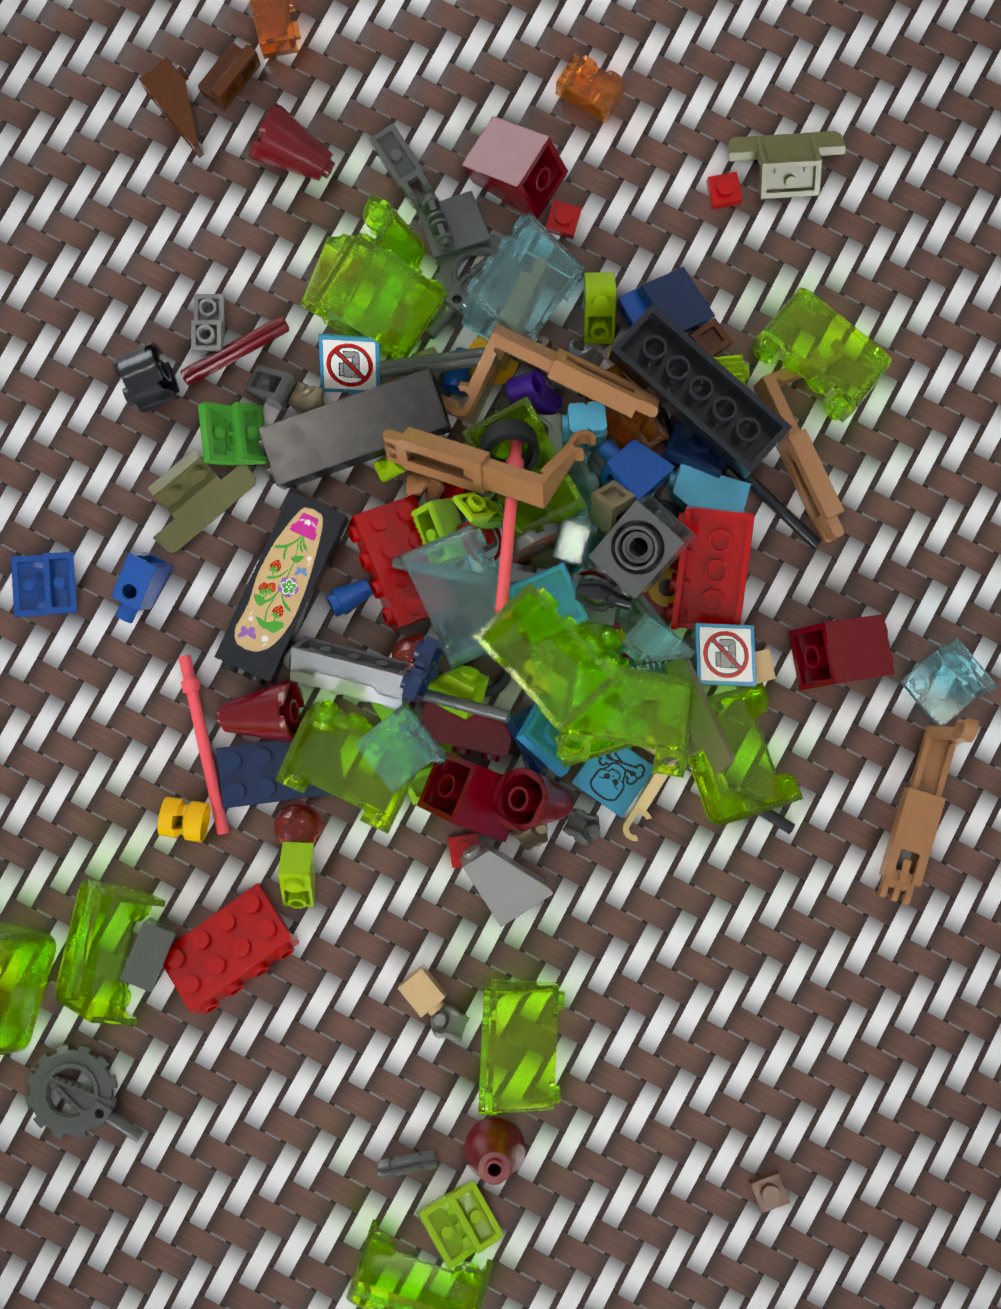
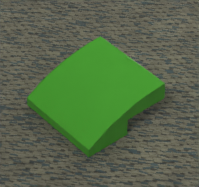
[198,402,269,465]

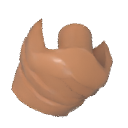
[406,473,445,502]

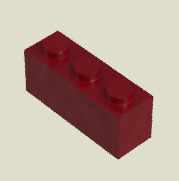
[417,701,512,762]

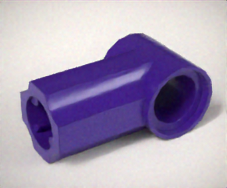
[506,370,562,415]

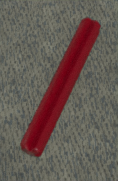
[180,316,290,386]

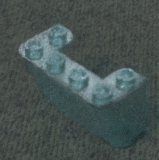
[461,213,586,362]
[400,524,526,668]

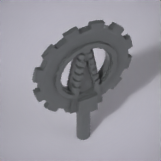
[425,234,523,340]
[25,1044,144,1142]

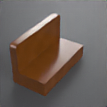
[198,43,261,110]

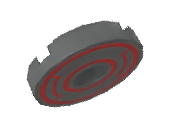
[512,522,565,564]

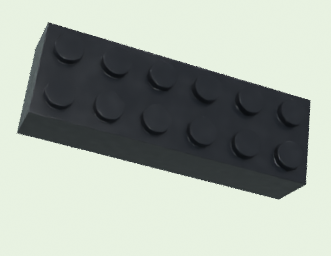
[609,304,792,479]

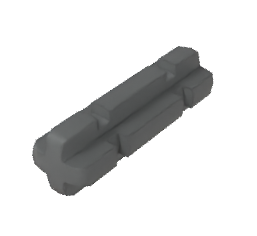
[377,1150,438,1179]

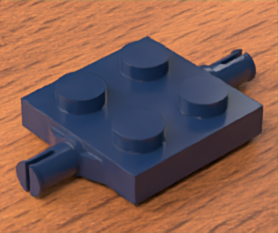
[400,636,446,703]

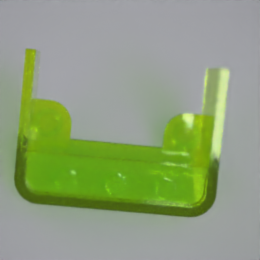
[55,880,166,1025]
[346,1219,493,1309]

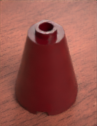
[249,103,335,181]
[216,681,305,743]
[493,767,573,831]
[464,1117,526,1185]

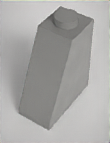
[459,842,553,927]

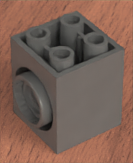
[588,494,697,599]

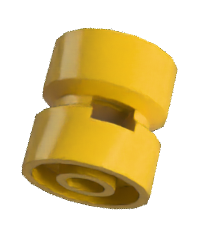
[157,796,211,843]

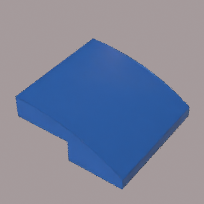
[11,552,77,618]

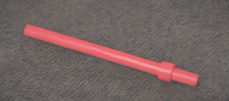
[495,439,524,615]
[178,655,229,835]

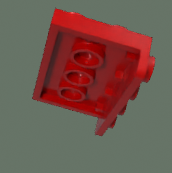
[347,495,460,632]
[666,505,755,630]
[163,883,299,1015]

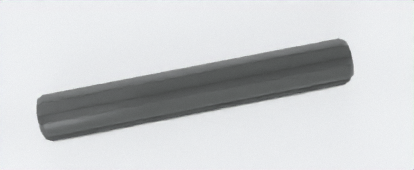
[379,347,497,378]

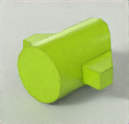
[374,455,407,482]

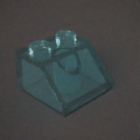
[621,610,695,662]

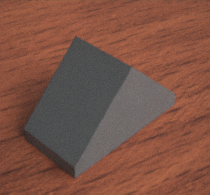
[244,365,297,412]

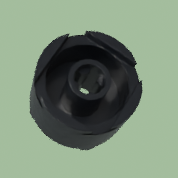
[112,342,180,413]

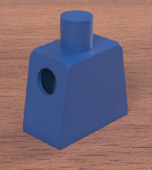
[596,439,675,512]
[112,552,174,623]

